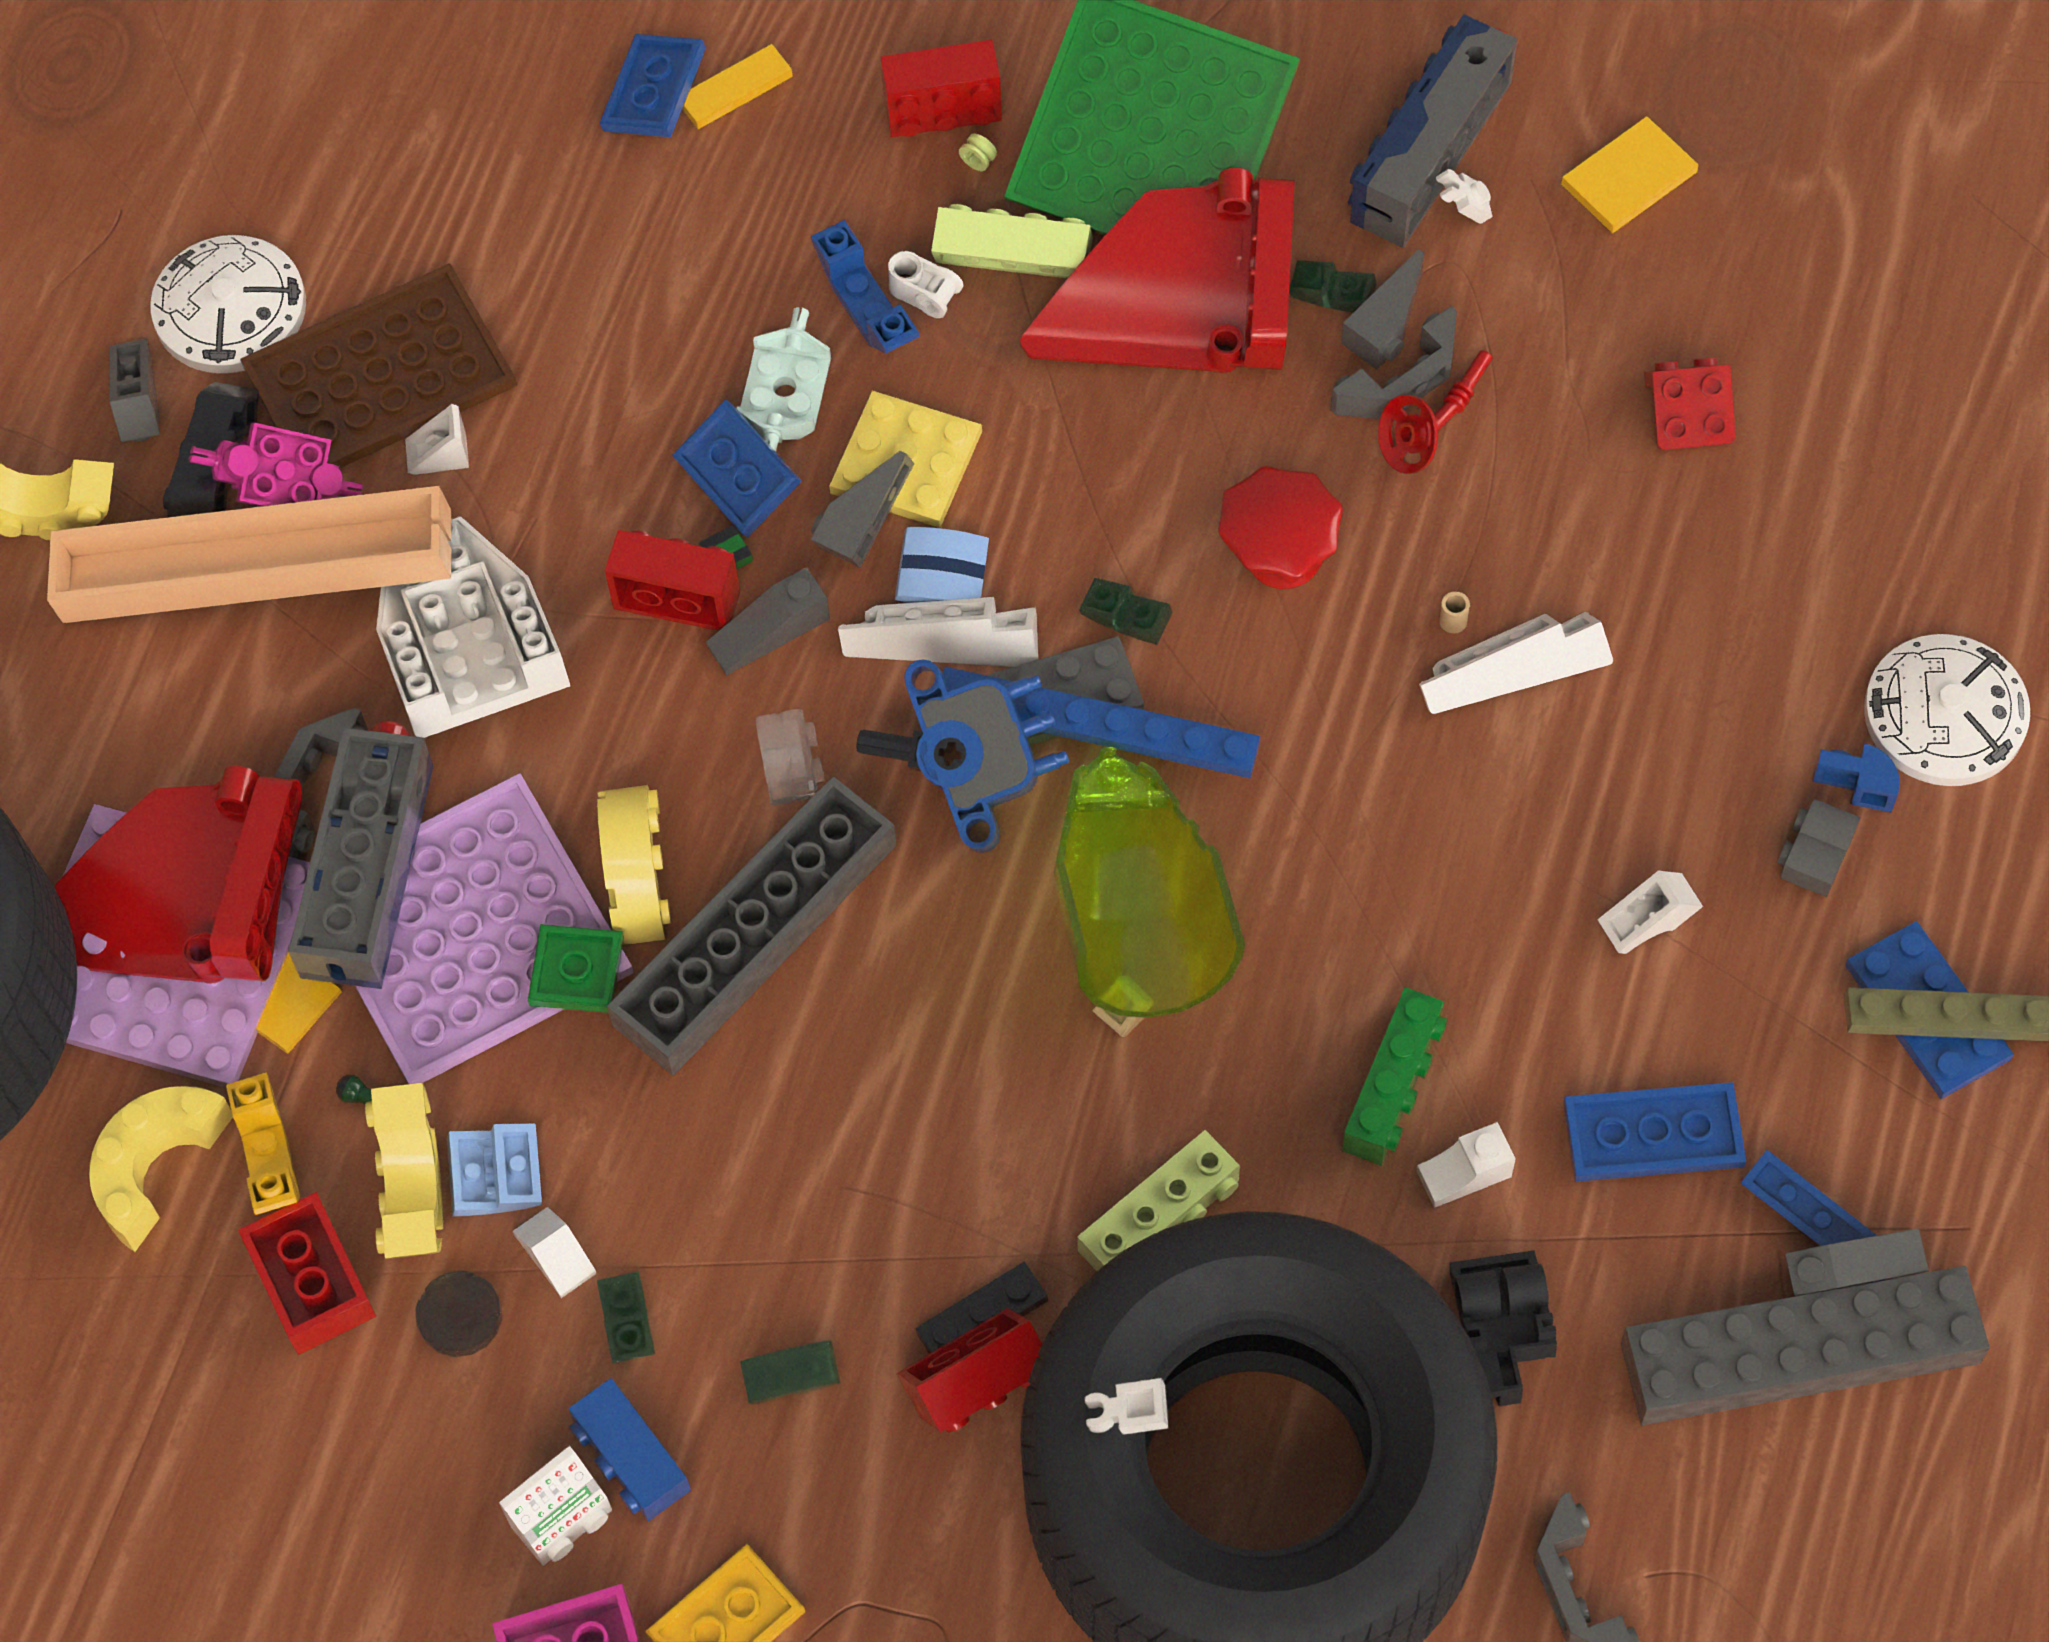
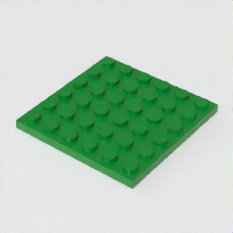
[1004,0,1300,235]

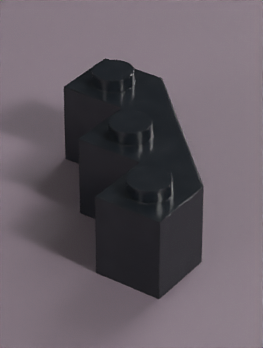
[163,382,259,518]

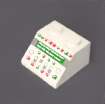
[499,1446,612,1566]

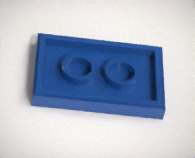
[599,34,706,137]
[672,399,802,537]

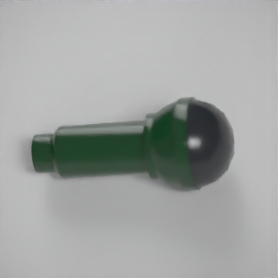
[336,1075,372,1104]

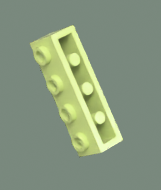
[931,204,1093,279]
[1077,1130,1240,1271]

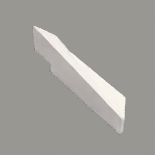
[838,597,1038,667]
[1419,612,1613,714]

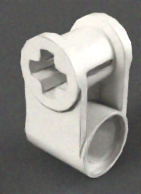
[888,251,963,318]

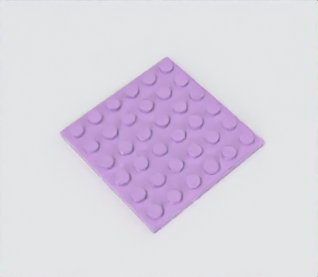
[301,773,634,1084]
[63,804,310,1088]

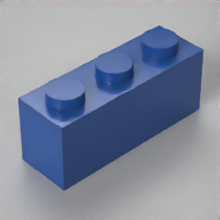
[568,1378,691,1522]

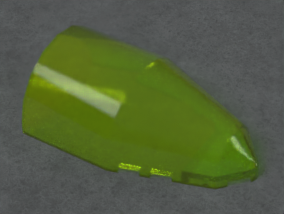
[1054,747,1245,1018]

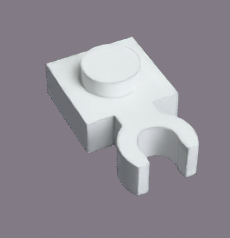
[1436,169,1493,224]
[1085,1378,1168,1434]

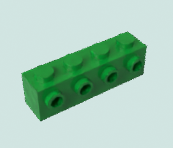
[1342,987,1448,1166]

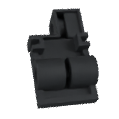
[1449,1250,1557,1406]

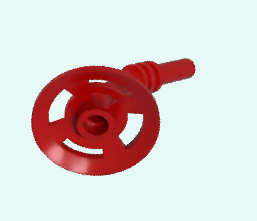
[1378,350,1493,474]

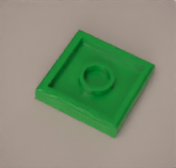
[528,924,624,1013]

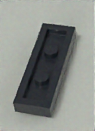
[915,1261,1048,1354]

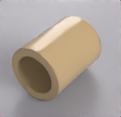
[1439,592,1470,633]

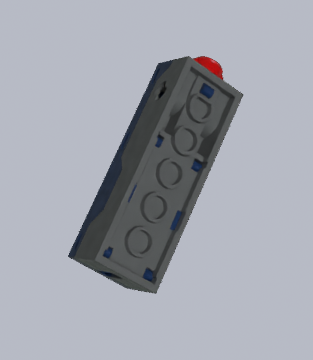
[1348,14,1518,248]
[288,721,434,989]

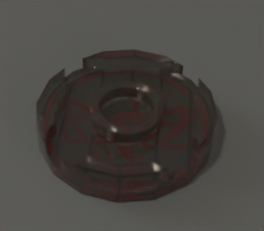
[415,1271,502,1357]

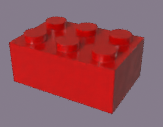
[880,39,1002,138]
[604,530,740,631]
[238,1192,377,1355]
[896,1308,1042,1433]

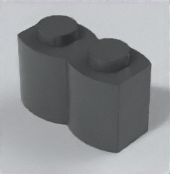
[1777,799,1861,897]

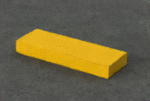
[682,44,793,129]

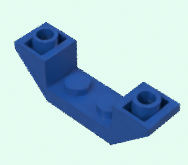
[811,220,920,354]

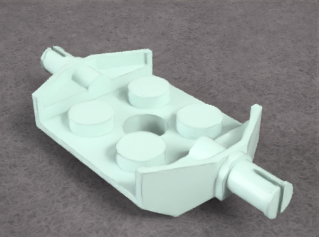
[737,307,831,452]

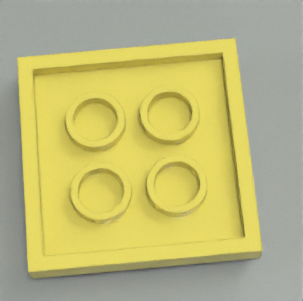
[829,391,982,528]

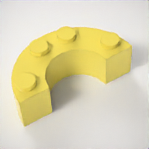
[0,460,114,540]
[597,785,671,945]
[365,1083,443,1259]
[89,1086,233,1252]

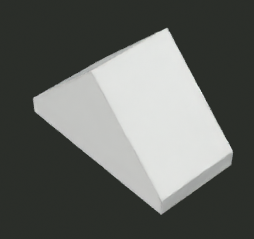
[405,404,469,475]
[513,1207,597,1298]

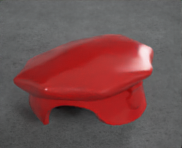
[1218,466,1343,589]

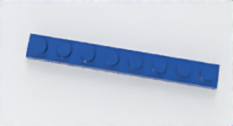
[943,667,1260,779]

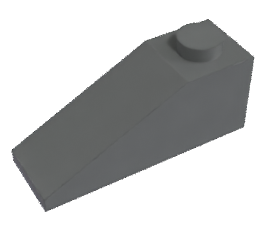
[1341,249,1424,370]
[109,338,160,442]
[811,451,915,568]
[706,567,830,676]
[1785,1228,1929,1296]

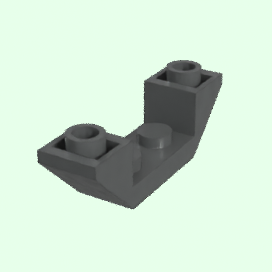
[1330,306,1457,419]
[274,708,368,859]
[1533,1492,1640,1642]

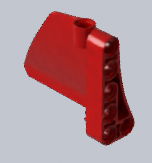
[1020,168,1295,373]
[54,766,303,984]

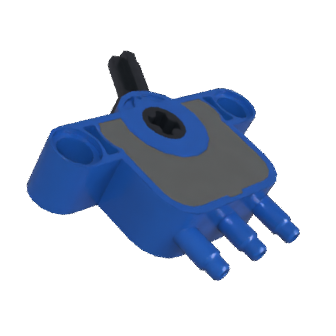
[856,659,1069,853]

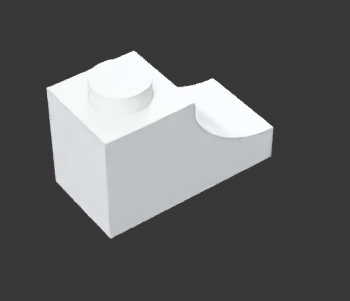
[1598,870,1703,954]
[1416,1122,1516,1208]

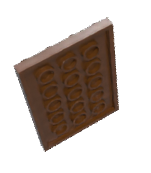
[240,263,517,468]

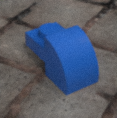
[1813,744,1900,813]

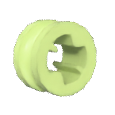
[959,133,997,171]

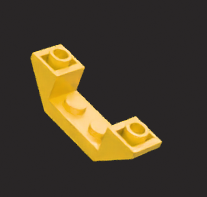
[226,1072,300,1215]

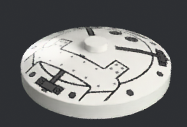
[150,235,306,373]
[1864,634,2030,786]

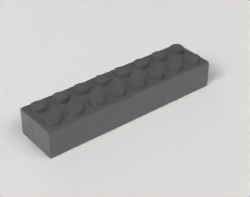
[607,777,897,1076]
[1621,1266,1990,1426]

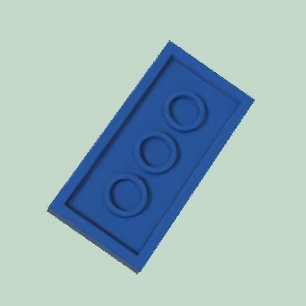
[1845,921,2014,1099]
[1563,1082,1746,1182]

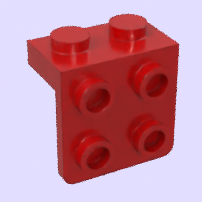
[1644,357,1736,450]

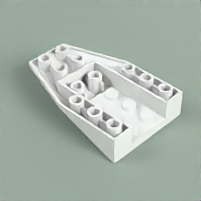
[376,516,570,738]

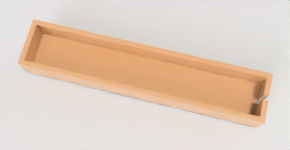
[47,486,451,623]

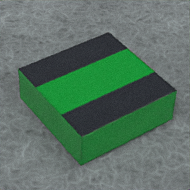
[699,525,753,569]

